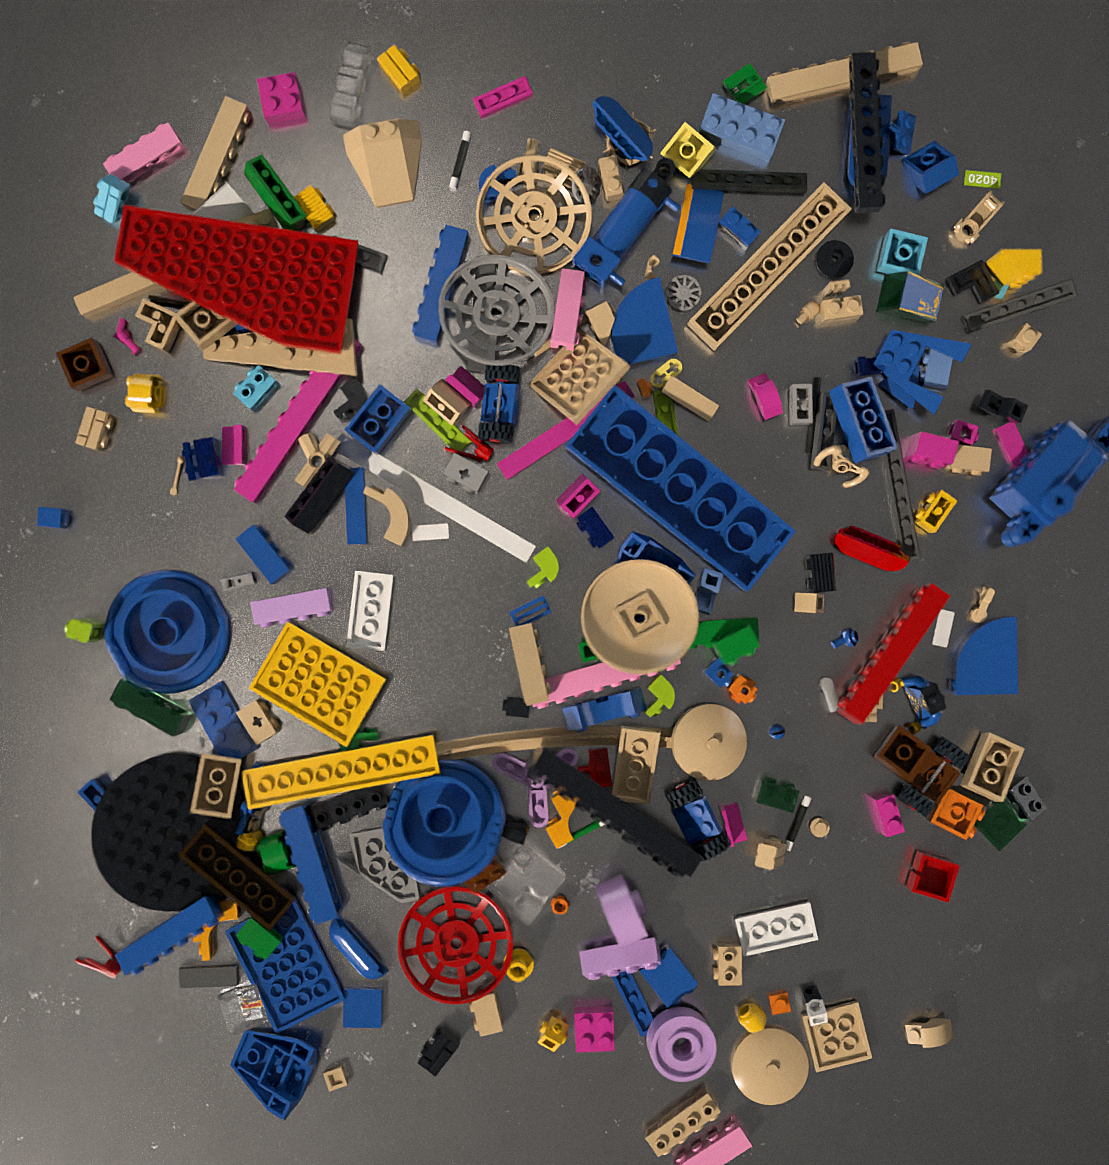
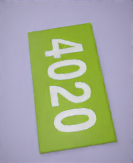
[964,170,1001,189]

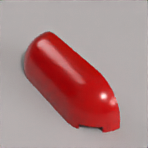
[835,526,909,571]

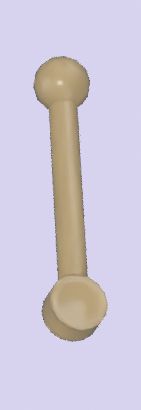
[170,456,185,495]

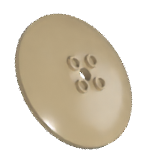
[581,560,699,674]

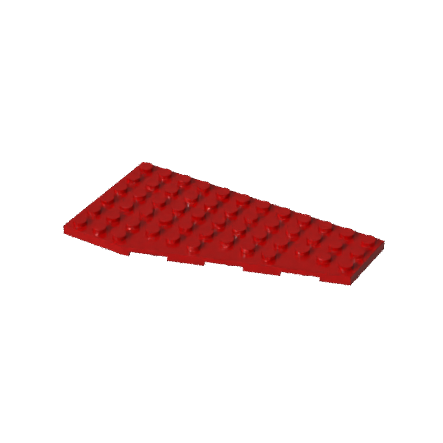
[114,205,359,355]

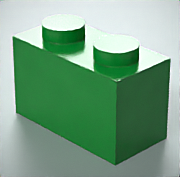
[236,916,284,960]

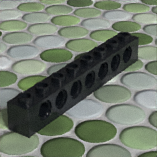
[849,52,885,213]

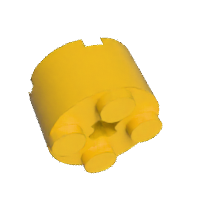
[125,374,166,414]

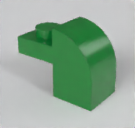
[339,725,380,752]

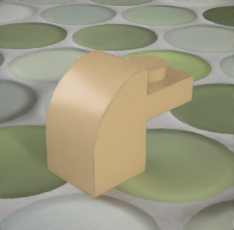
[905,1018,953,1048]

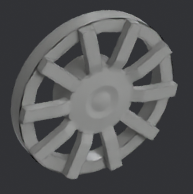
[572,167,601,204]
[665,274,702,311]

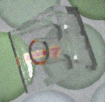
[216,984,269,1037]

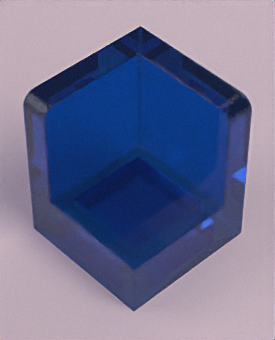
[854,356,883,379]

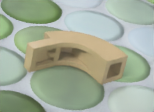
[363,485,410,547]

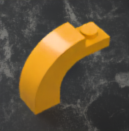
[193,897,242,961]

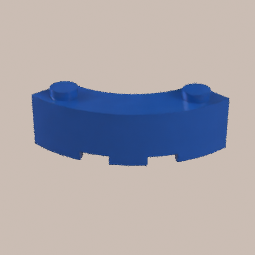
[562,688,647,733]

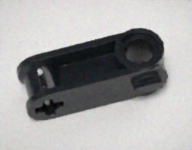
[502,819,530,845]

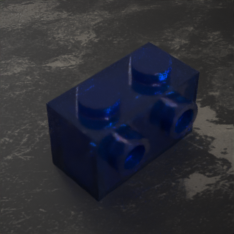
[576,507,615,549]

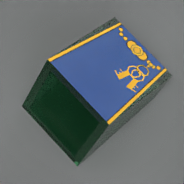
[876,271,944,324]

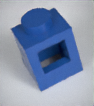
[703,657,734,688]

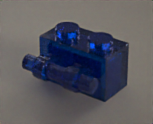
[181,437,224,481]

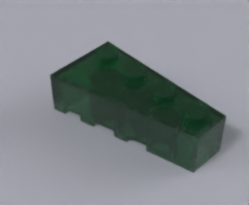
[109,678,193,737]

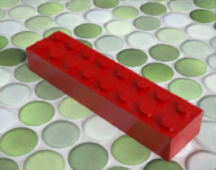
[836,582,951,724]

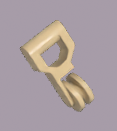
[970,584,995,623]
[247,805,270,833]

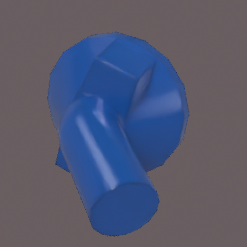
[831,628,859,649]

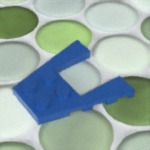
[873,330,972,415]

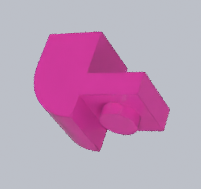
[748,373,783,420]

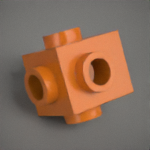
[726,674,758,704]

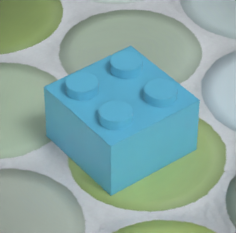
[876,228,928,278]

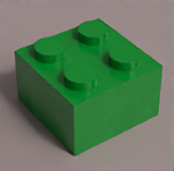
[710,624,761,666]

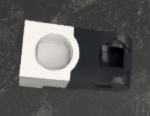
[801,985,828,1026]

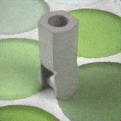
[219,571,256,592]
[820,677,839,713]

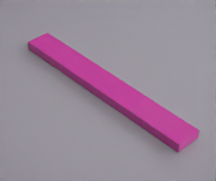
[497,380,635,480]

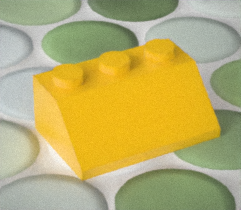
[984,249,1042,288]

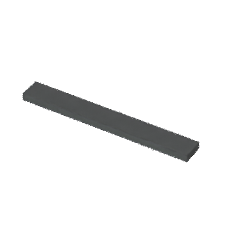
[882,409,921,561]

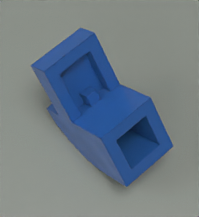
[478,165,516,202]

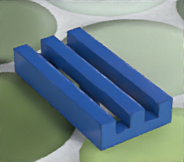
[509,596,552,626]

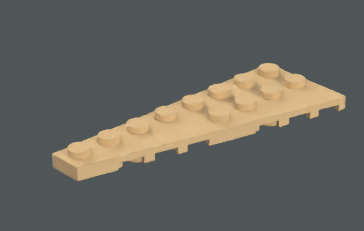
[203,318,358,376]

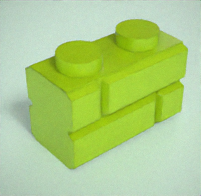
[65,618,104,643]

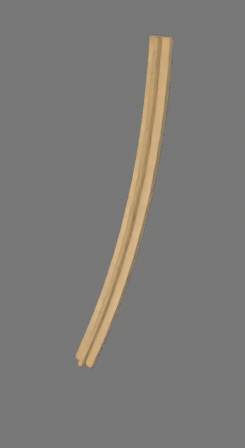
[435,726,674,760]

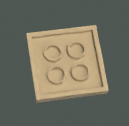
[801,1000,872,1072]

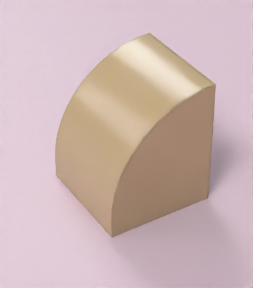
[794,593,824,613]

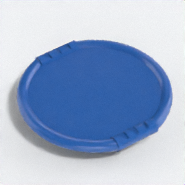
[105,570,229,694]
[382,759,506,886]

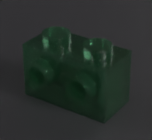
[754,776,800,813]

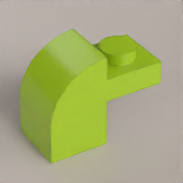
[526,547,559,588]
[644,673,675,718]

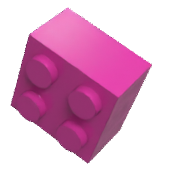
[257,72,305,124]
[906,431,959,469]
[574,1006,615,1052]

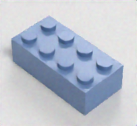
[698,93,785,163]

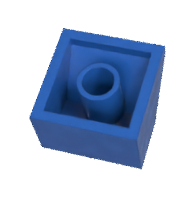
[902,140,959,194]

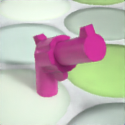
[113,318,141,356]

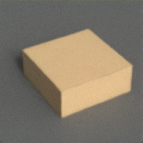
[323,1065,348,1092]

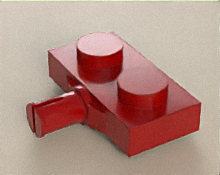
[577,747,613,787]

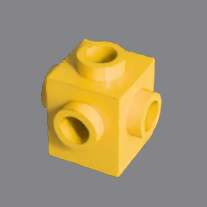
[537,1016,569,1052]

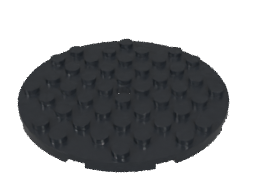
[91,755,251,912]

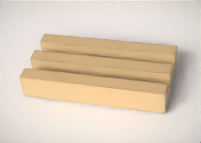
[823,279,850,297]

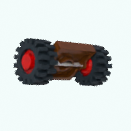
[897,736,970,818]

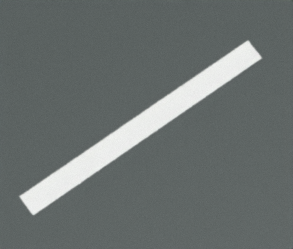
[336,433,536,562]

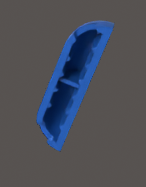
[592,96,653,162]
[329,915,389,979]

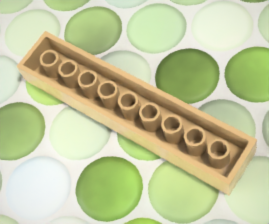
[687,182,852,351]

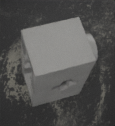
[789,384,813,425]
[443,453,489,493]

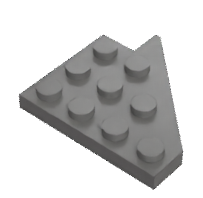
[337,827,420,903]

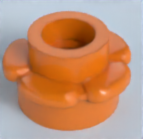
[551,895,570,915]

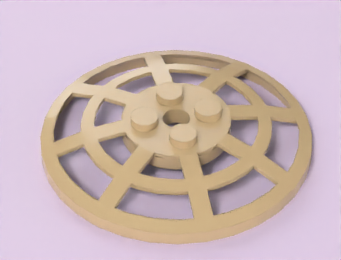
[476,155,592,274]

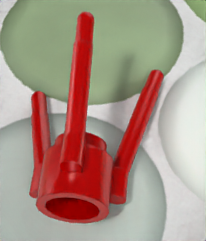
[443,425,494,463]
[75,936,121,979]

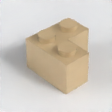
[135,298,181,353]

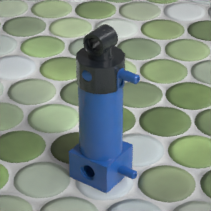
[572,158,681,289]

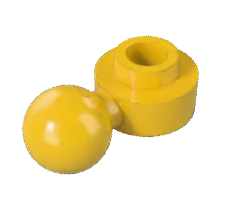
[236,830,263,851]

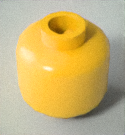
[738,1003,767,1033]

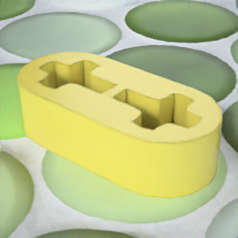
[650,359,682,389]

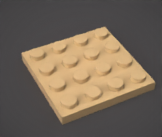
[528,329,630,425]

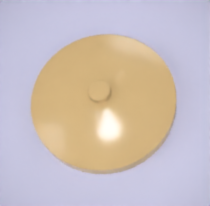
[671,703,747,781]
[731,1026,809,1105]

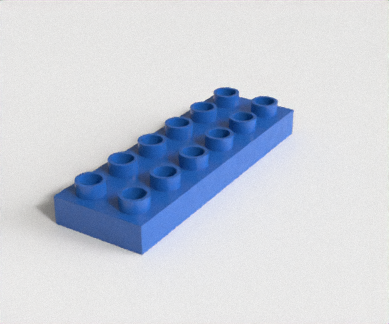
[565,385,796,592]

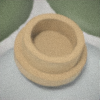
[810,818,830,837]

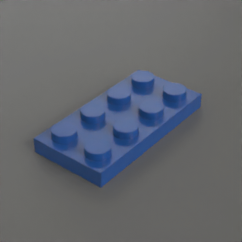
[188,681,260,759]

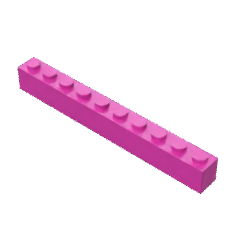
[233,339,363,503]

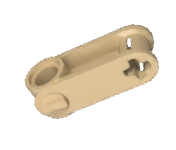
[953,190,1005,244]

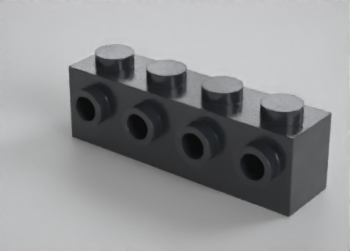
[284,455,354,534]
[308,784,390,831]

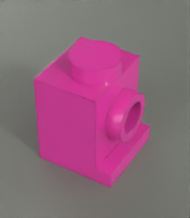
[946,419,979,446]

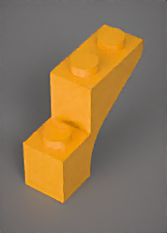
[545,790,575,849]

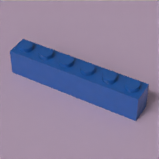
[412,224,469,345]
[115,895,225,976]

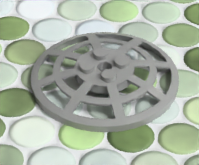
[439,255,555,366]

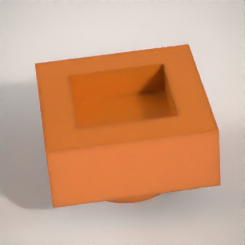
[636,378,653,401]
[768,991,791,1015]

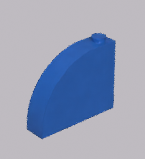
[611,277,678,366]
[949,616,1018,695]

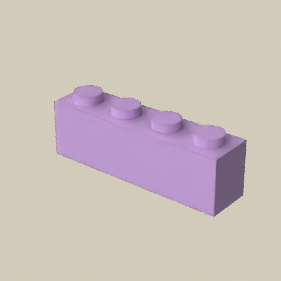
[250,588,333,628]
[580,938,661,980]

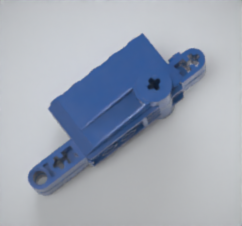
[989,416,1109,547]

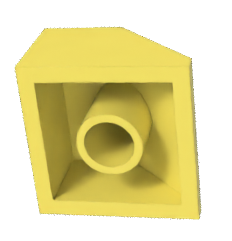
[660,122,716,178]

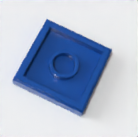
[343,987,383,1028]

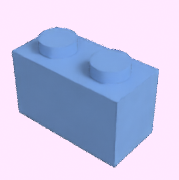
[918,348,953,392]

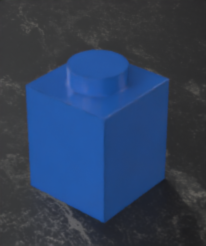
[37,507,70,529]

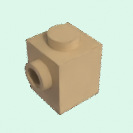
[1008,323,1042,354]

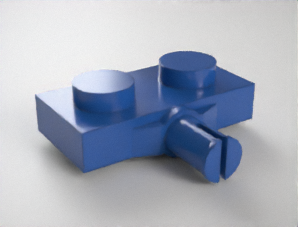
[885,110,916,155]

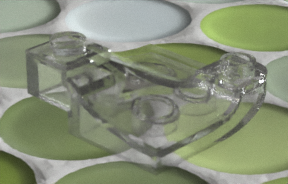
[486,846,565,926]

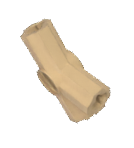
[295,432,341,487]

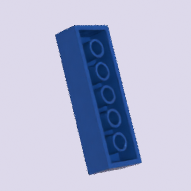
[279,800,343,925]

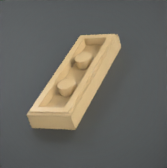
[660,375,719,422]

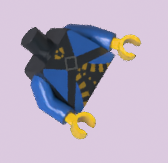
[891,675,946,735]

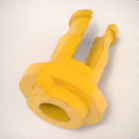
[503,948,534,982]

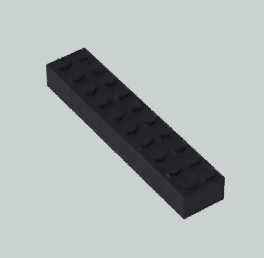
[524,747,703,878]

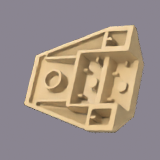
[343,118,422,208]

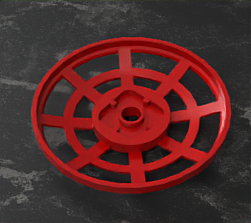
[397,886,513,1005]

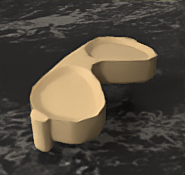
[645,255,660,281]

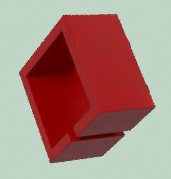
[906,850,960,903]

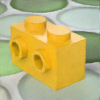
[914,490,957,533]

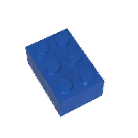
[344,384,412,455]

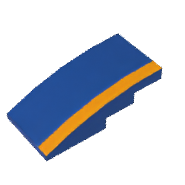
[672,184,724,264]

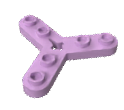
[492,748,578,828]

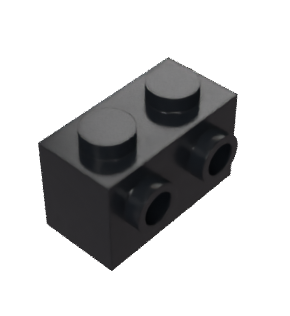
[1005,776,1047,823]

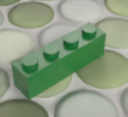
[243,154,307,231]
[689,617,759,649]

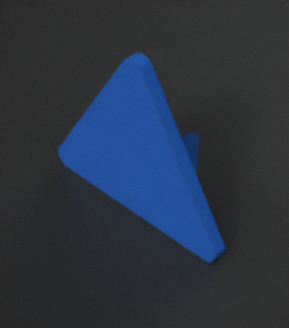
[879,366,920,408]

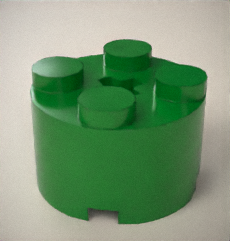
[256,830,297,874]

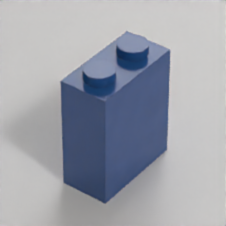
[639,943,698,1008]

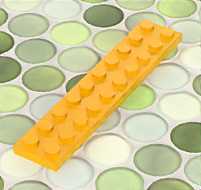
[241,735,440,809]

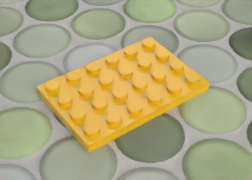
[248,622,387,747]

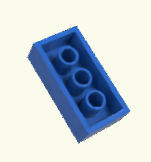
[829,376,898,464]

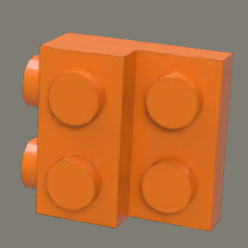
[931,789,986,840]

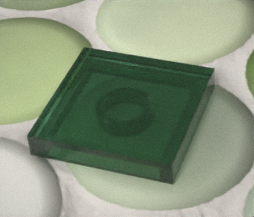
[975,801,1027,852]

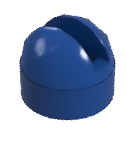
[769,724,785,740]

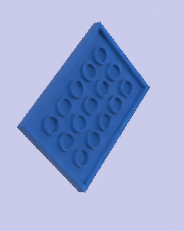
[224,895,345,1034]

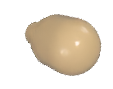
[796,301,820,324]

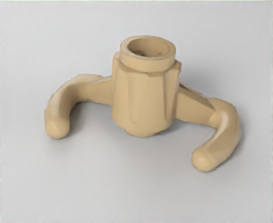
[813,445,870,488]

